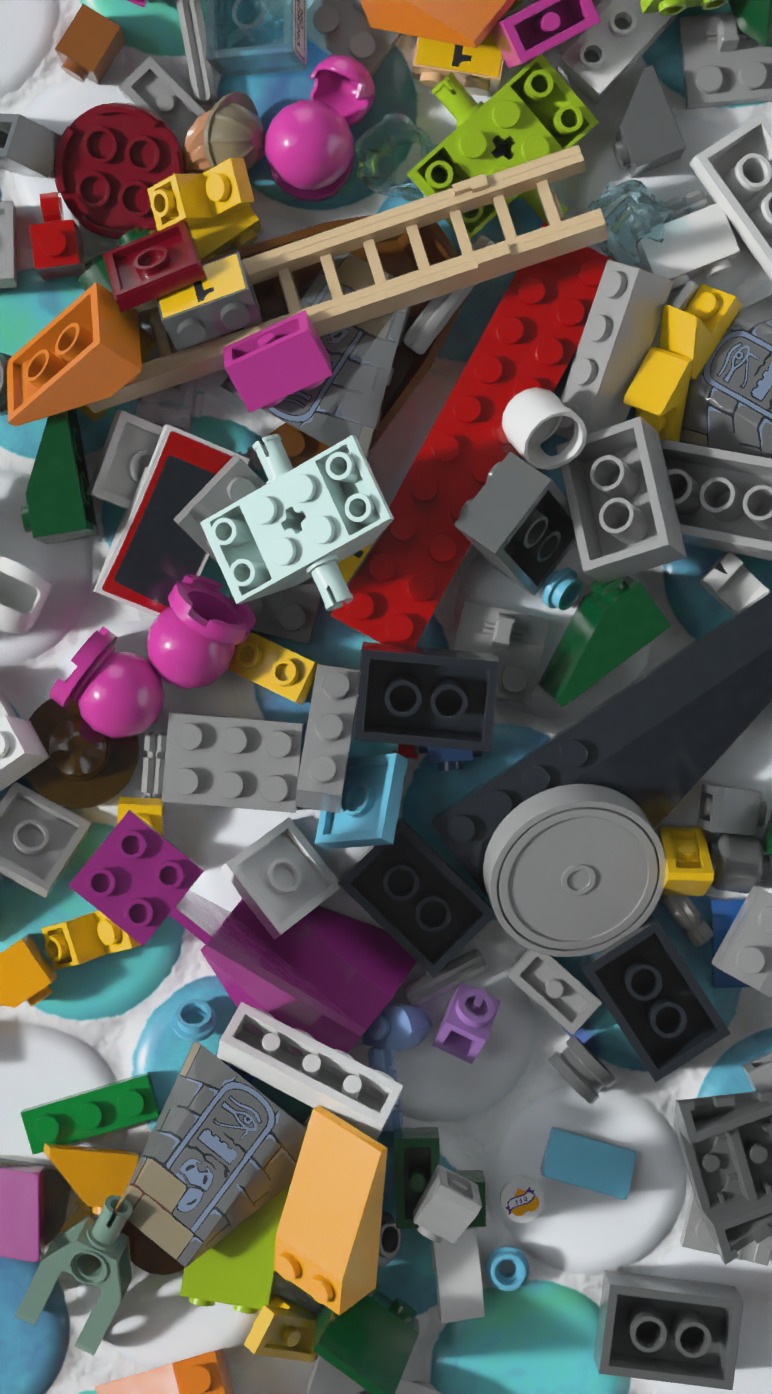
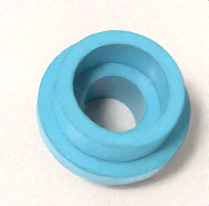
[542,567,583,610]
[173,999,217,1042]
[485,1246,529,1291]

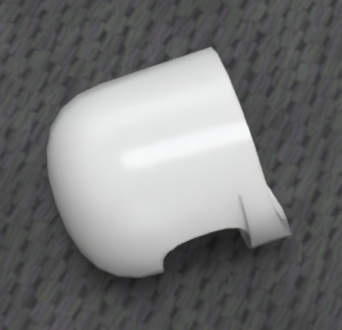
[502,387,587,470]
[0,556,53,634]

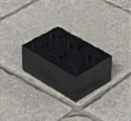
[353,642,499,752]
[338,817,495,978]
[578,915,731,1082]

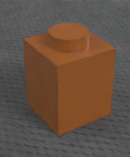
[55,4,126,85]

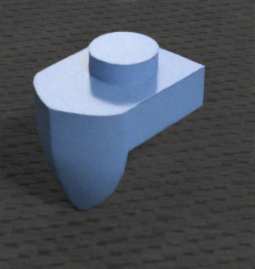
[362,1002,433,1051]

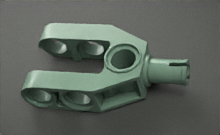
[15,1195,133,1356]

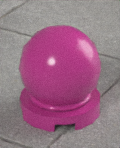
[265,99,354,202]
[146,574,256,689]
[49,626,164,738]

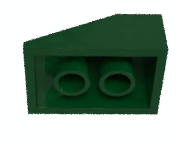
[21,408,99,545]
[538,576,671,708]
[313,1281,419,1394]

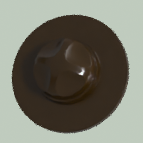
[26,698,139,809]

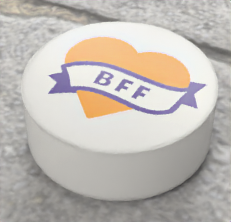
[500,1176,545,1223]

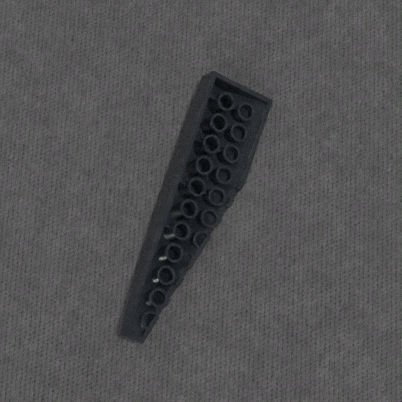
[431,589,772,899]

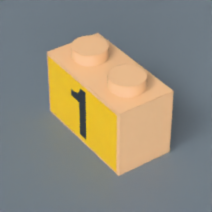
[412,31,504,96]

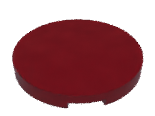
[54,102,187,240]

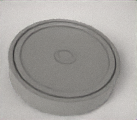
[483,784,666,957]

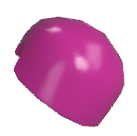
[310,54,375,127]

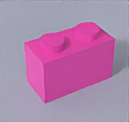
[491,0,601,68]
[223,310,332,413]

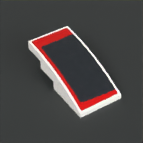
[94,424,250,617]

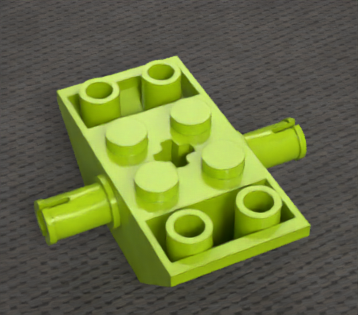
[406,53,599,239]

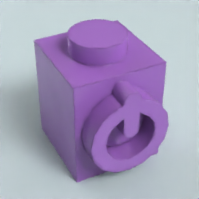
[432,982,501,1064]

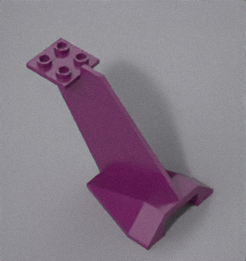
[68,810,417,1054]

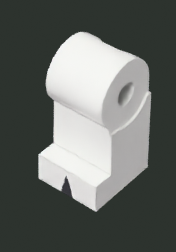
[697,552,769,615]

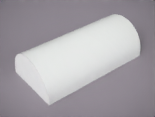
[689,112,772,281]

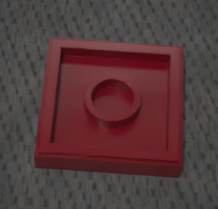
[103,220,207,313]

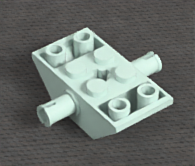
[200,434,394,611]

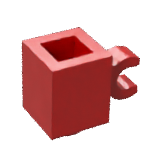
[29,192,86,280]

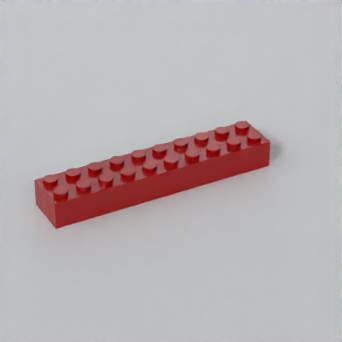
[330,222,616,646]

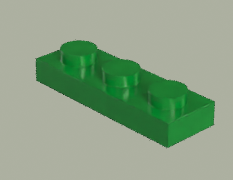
[20,1072,161,1155]

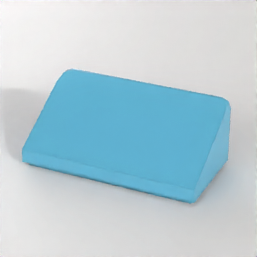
[540,1127,637,1200]

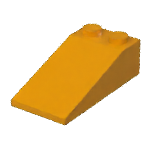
[274,1105,387,1316]

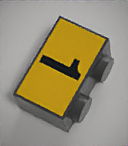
[156,252,263,352]

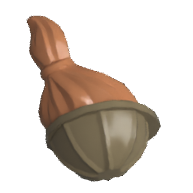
[182,91,265,174]

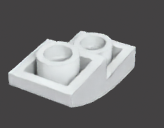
[431,1227,485,1324]

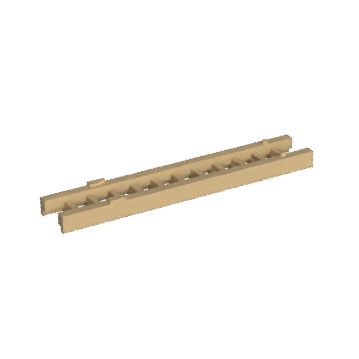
[87,145,608,413]

